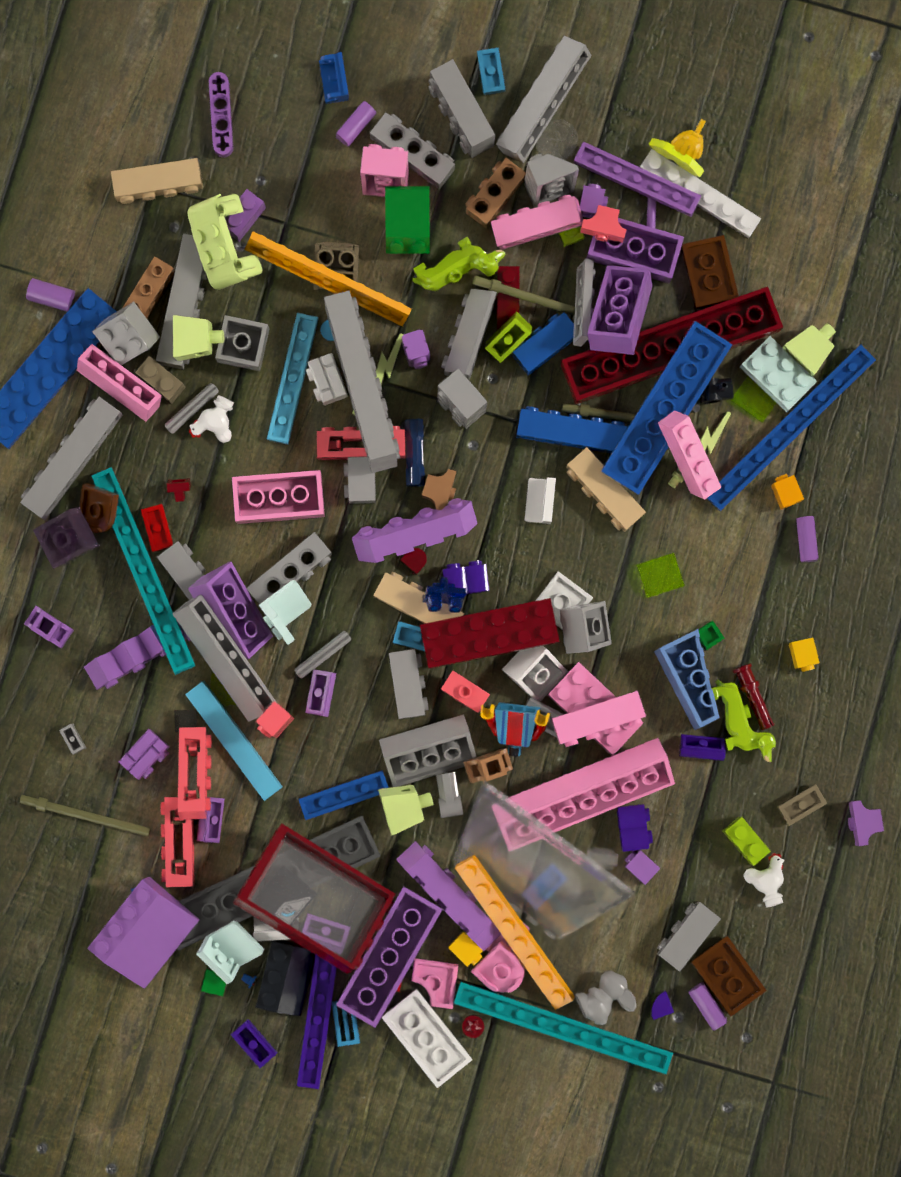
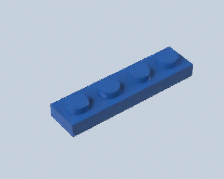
[298,770,389,820]

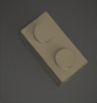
[135,356,186,404]

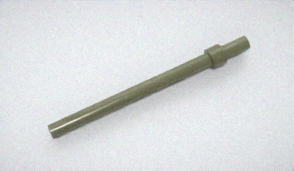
[473,276,575,316]
[562,403,693,424]
[19,795,151,837]

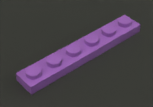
[574,142,701,217]

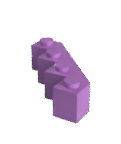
[352,498,478,563]
[84,621,191,690]
[396,841,501,951]

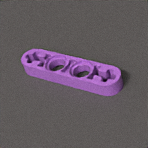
[209,72,233,157]

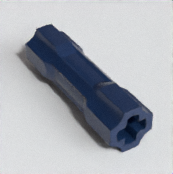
[405,419,425,487]

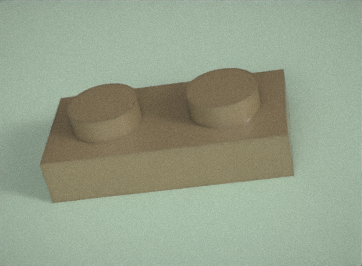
[777,784,827,826]

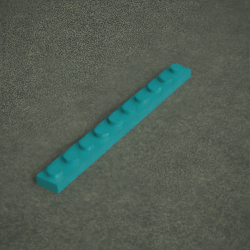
[92,467,196,675]
[454,982,673,1074]

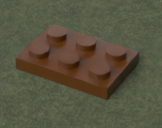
[681,235,739,309]
[691,935,767,1017]

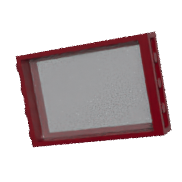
[233,823,395,974]

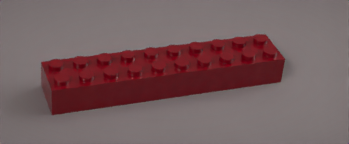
[560,286,783,405]

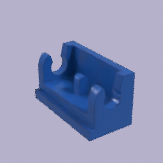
[319,52,349,104]

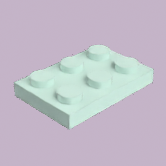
[740,336,817,412]

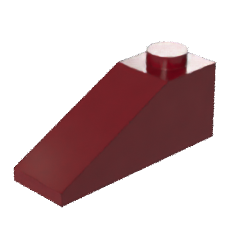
[497,266,520,330]

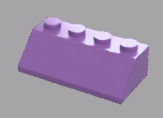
[188,562,273,659]

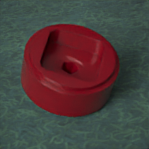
[462,1015,484,1038]

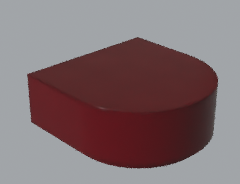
[400,548,427,575]

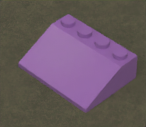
[87,877,200,989]

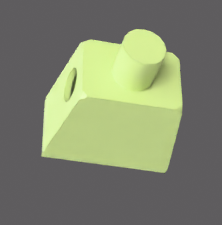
[173,315,224,361]
[783,323,836,377]
[378,785,434,835]

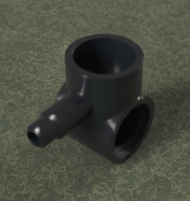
[700,378,734,404]

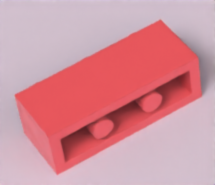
[256,701,295,738]

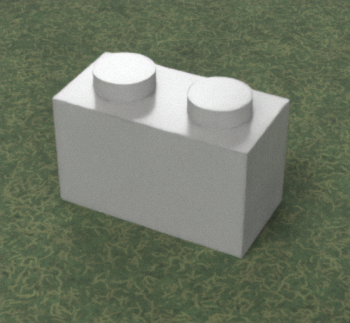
[344,457,376,504]

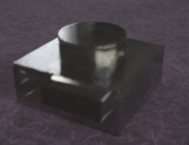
[174,710,198,733]

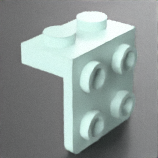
[259,580,311,645]
[197,921,264,984]

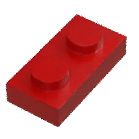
[141,504,174,553]

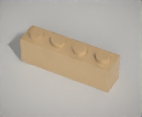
[111,158,203,204]
[566,447,646,532]
[373,571,464,624]

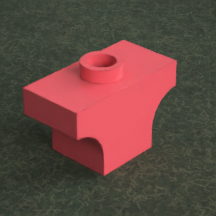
[580,205,626,243]
[441,671,490,713]

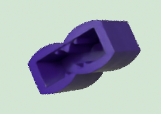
[443,561,489,596]
[617,804,653,852]

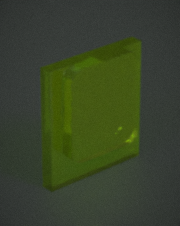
[731,376,776,423]
[636,553,685,598]

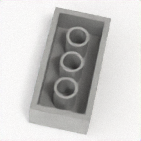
[428,59,495,158]

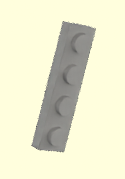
[573,258,595,347]

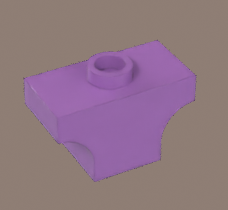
[24,606,74,648]
[848,800,884,846]

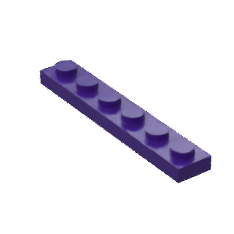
[297,954,339,1089]

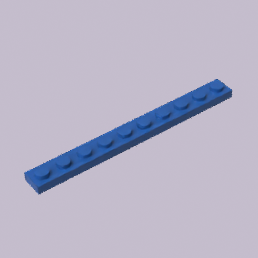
[707,345,876,511]

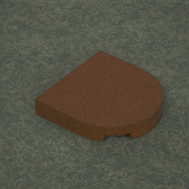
[79,483,119,533]

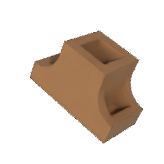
[422,469,457,510]
[464,748,513,783]

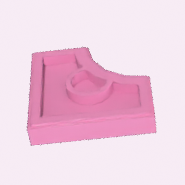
[411,958,458,1009]

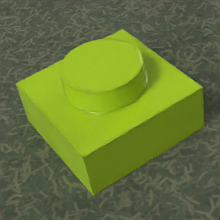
[558,226,585,247]

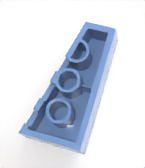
[654,629,719,730]

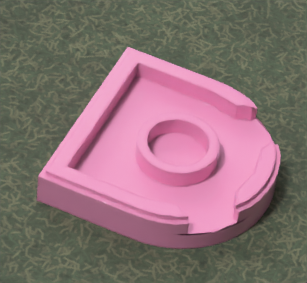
[471,940,525,993]

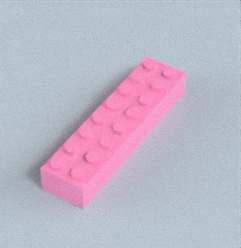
[492,738,675,850]

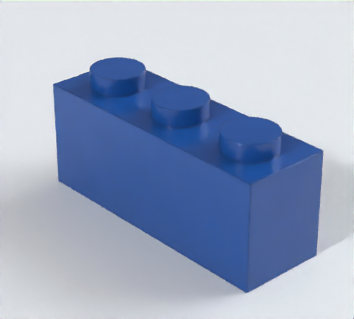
[512,312,574,376]

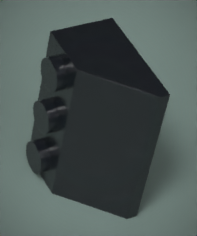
[256,940,316,1016]

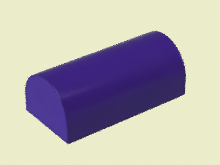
[679,734,726,761]
[231,1019,278,1068]

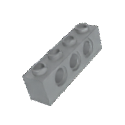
[370,112,455,189]
[246,532,332,604]

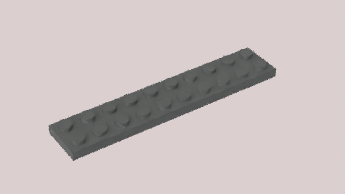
[177,816,381,951]

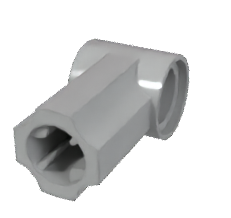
[436,772,463,818]

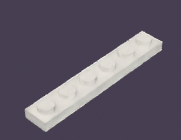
[640,149,761,238]

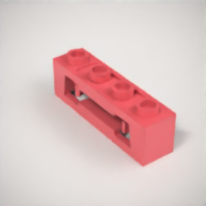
[317,426,405,460]
[178,727,212,819]
[161,797,195,887]

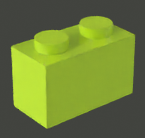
[485,311,532,363]
[722,817,771,866]

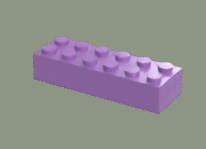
[336,887,442,1027]

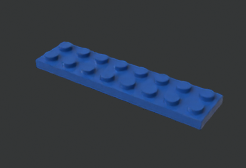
[0,288,117,449]
[601,321,732,495]

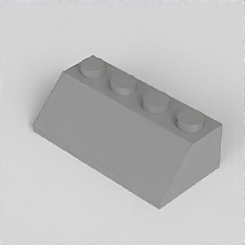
[524,154,579,208]
[441,289,497,381]
[379,714,476,787]

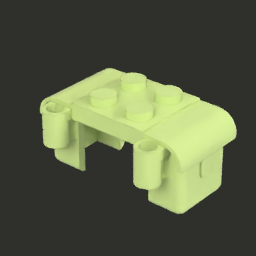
[187,194,262,290]

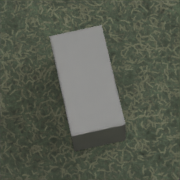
[59,724,86,755]

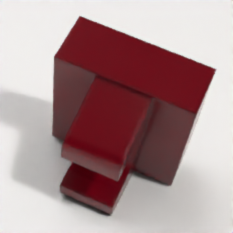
[167,478,191,502]

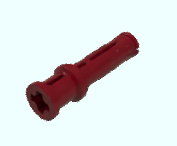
[733,663,774,730]

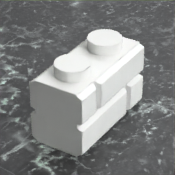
[305,353,348,405]

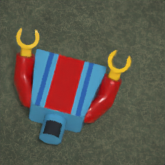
[480,702,550,757]

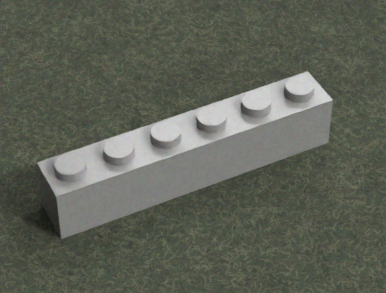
[496,36,592,163]
[156,234,207,370]
[20,397,123,520]
[172,595,276,722]

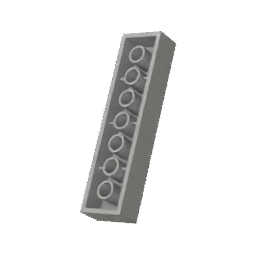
[324,290,400,473]

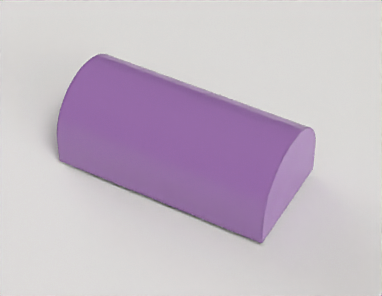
[336,101,376,147]
[26,278,75,312]
[796,516,818,562]
[305,670,336,717]
[197,797,224,843]
[688,982,727,1030]

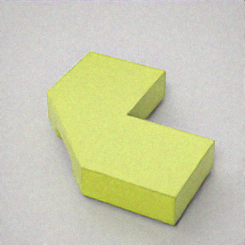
[648,138,704,177]

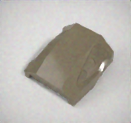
[313,242,359,290]

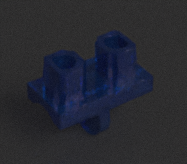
[422,577,466,613]

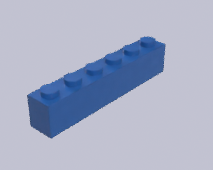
[516,406,628,454]

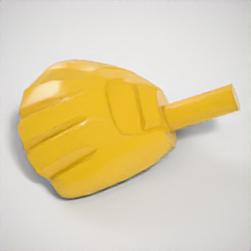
[671,119,706,160]

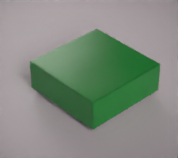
[698,620,725,651]
[201,969,226,997]

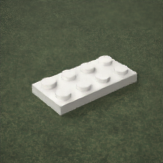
[382,989,472,1088]

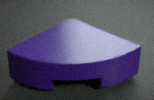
[651,991,674,1020]

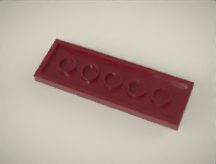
[420,598,560,669]

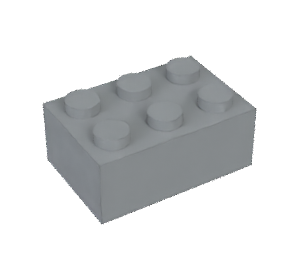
[437,368,487,429]

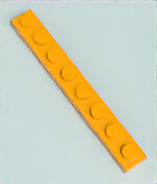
[244,232,411,326]
[455,854,575,1010]

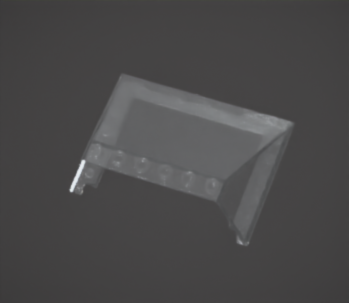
[453,781,636,939]

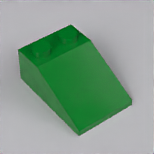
[385,186,430,254]

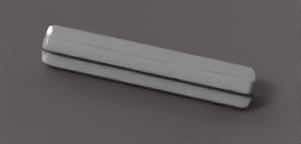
[165,383,219,433]
[295,631,351,678]

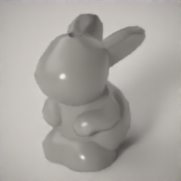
[574,970,636,1025]

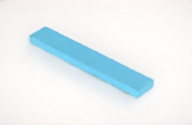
[267,313,319,445]
[185,681,283,801]

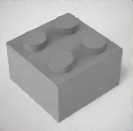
[92,302,160,365]
[215,315,270,371]

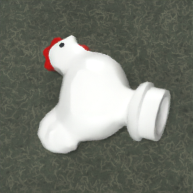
[189,395,234,443]
[744,853,784,908]

